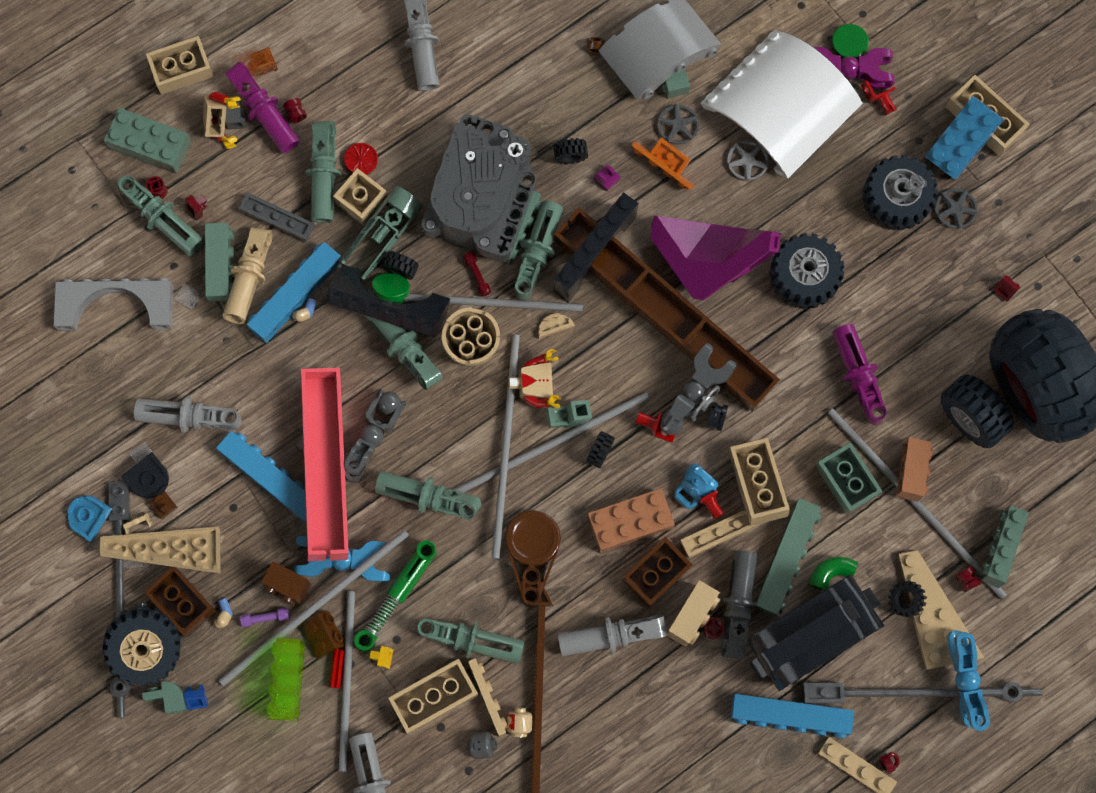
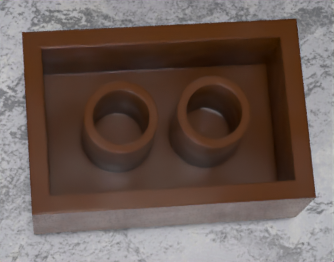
[622,537,693,608]
[144,567,216,638]

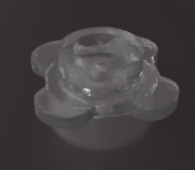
[904,174,927,196]

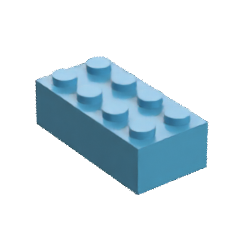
[925,96,1005,179]

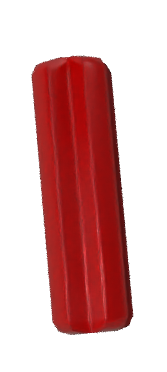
[329,649,344,689]

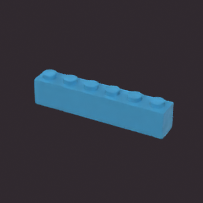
[247,242,342,344]
[216,430,306,523]
[730,694,854,739]

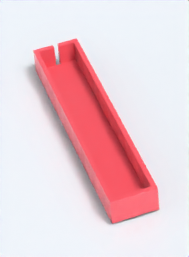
[301,368,349,561]

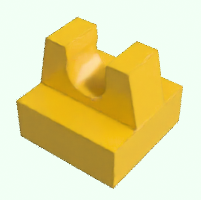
[369,646,394,669]

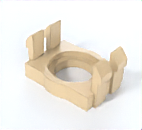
[123,513,153,534]

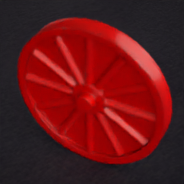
[344,143,378,175]

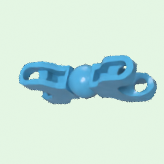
[293,536,390,581]
[947,630,990,731]

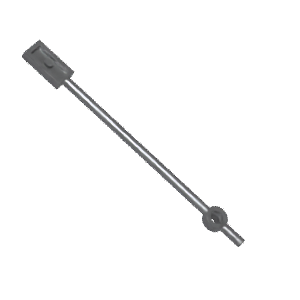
[109,481,131,718]
[803,682,1042,704]

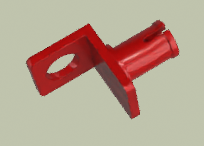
[860,80,897,115]
[636,412,676,443]
[698,490,724,519]

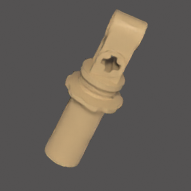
[222,227,272,324]

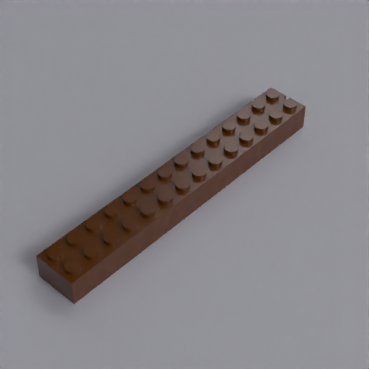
[553,207,780,412]

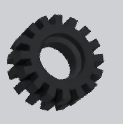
[553,138,588,165]
[382,251,419,280]
[586,431,615,469]
[888,581,927,617]

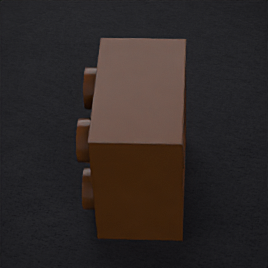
[261,561,312,606]

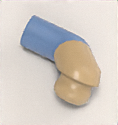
[292,298,316,322]
[214,598,232,628]

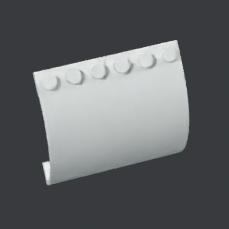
[701,30,863,178]

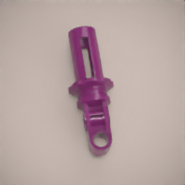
[225,61,300,154]
[832,324,887,425]

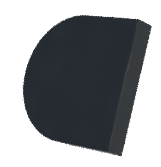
[121,452,169,498]

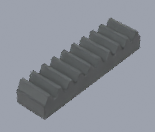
[239,192,315,242]

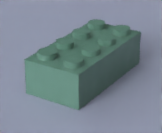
[104,108,192,174]

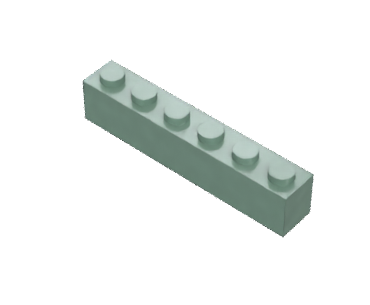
[753,498,822,617]

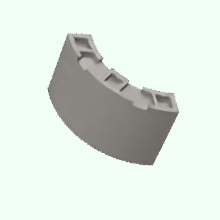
[599,0,722,100]

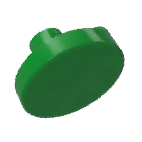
[831,24,869,59]
[372,273,410,304]

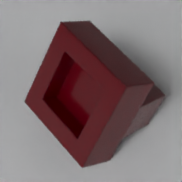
[185,195,207,220]
[993,275,1020,302]

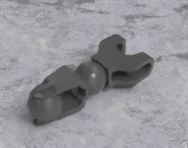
[660,343,737,435]
[344,389,406,483]

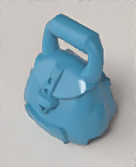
[674,463,718,509]

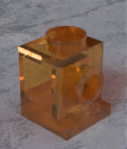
[248,47,278,77]

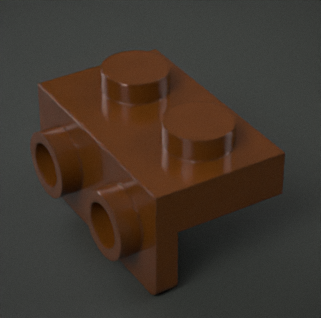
[301,611,345,659]

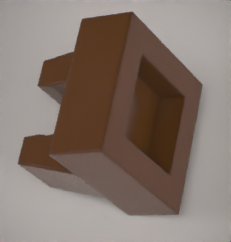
[149,492,178,519]

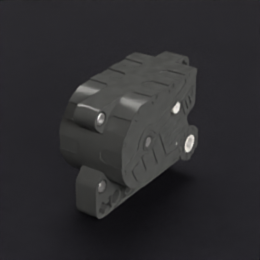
[422,115,536,262]

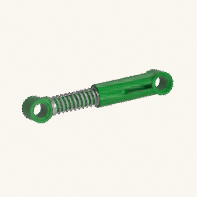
[354,540,437,652]

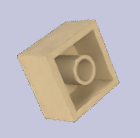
[333,168,387,225]

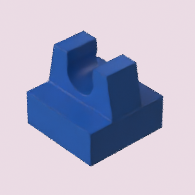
[184,685,208,710]

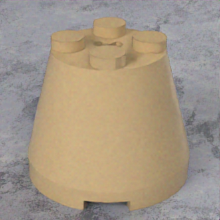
[442,307,500,366]

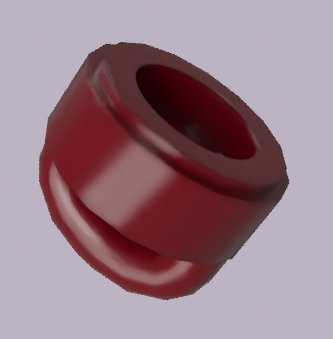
[879,752,900,774]

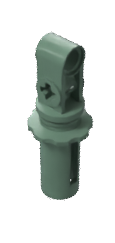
[305,121,341,223]
[118,176,204,256]
[515,201,563,300]
[365,315,443,390]
[375,471,481,519]
[417,619,524,664]

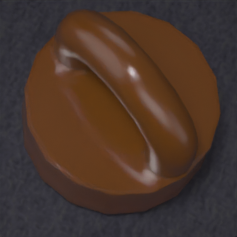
[587,37,605,55]

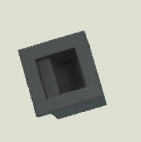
[226,101,247,130]

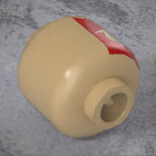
[507,707,533,737]

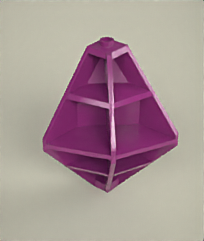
[650,215,781,300]

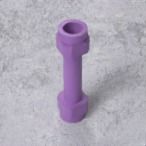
[240,608,289,627]

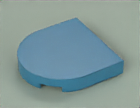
[67,495,113,542]

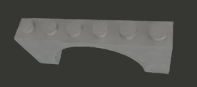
[54,278,174,331]

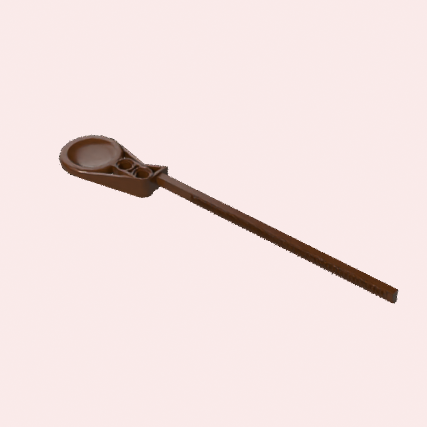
[505,510,561,793]

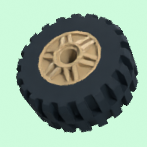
[102,606,181,687]

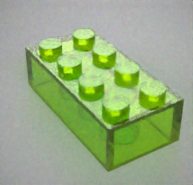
[267,638,305,723]

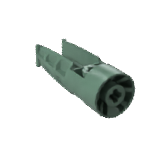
[340,186,423,281]

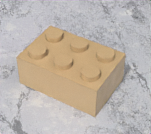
[146,36,214,95]
[667,580,720,647]

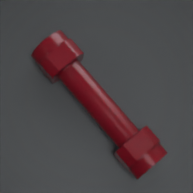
[463,252,491,297]

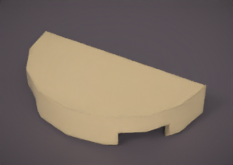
[538,313,575,339]

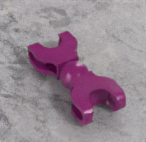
[813,47,895,89]

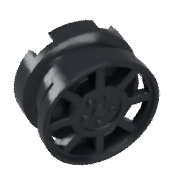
[706,402,728,431]

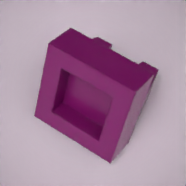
[594,164,620,191]

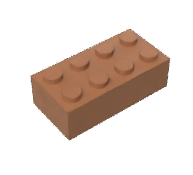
[587,488,675,553]

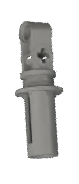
[404,0,440,91]
[134,396,242,433]
[558,615,668,657]
[349,733,391,793]

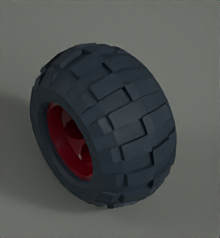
[989,309,1096,443]

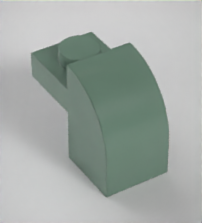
[546,400,592,428]
[142,681,189,715]

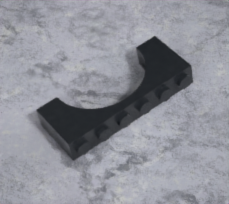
[553,192,639,303]
[326,264,451,337]

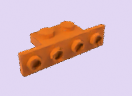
[631,138,695,190]

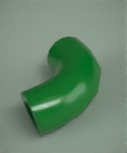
[808,556,858,591]

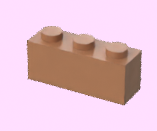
[896,437,933,502]

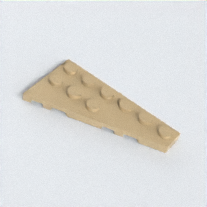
[100,526,221,574]
[897,550,984,670]

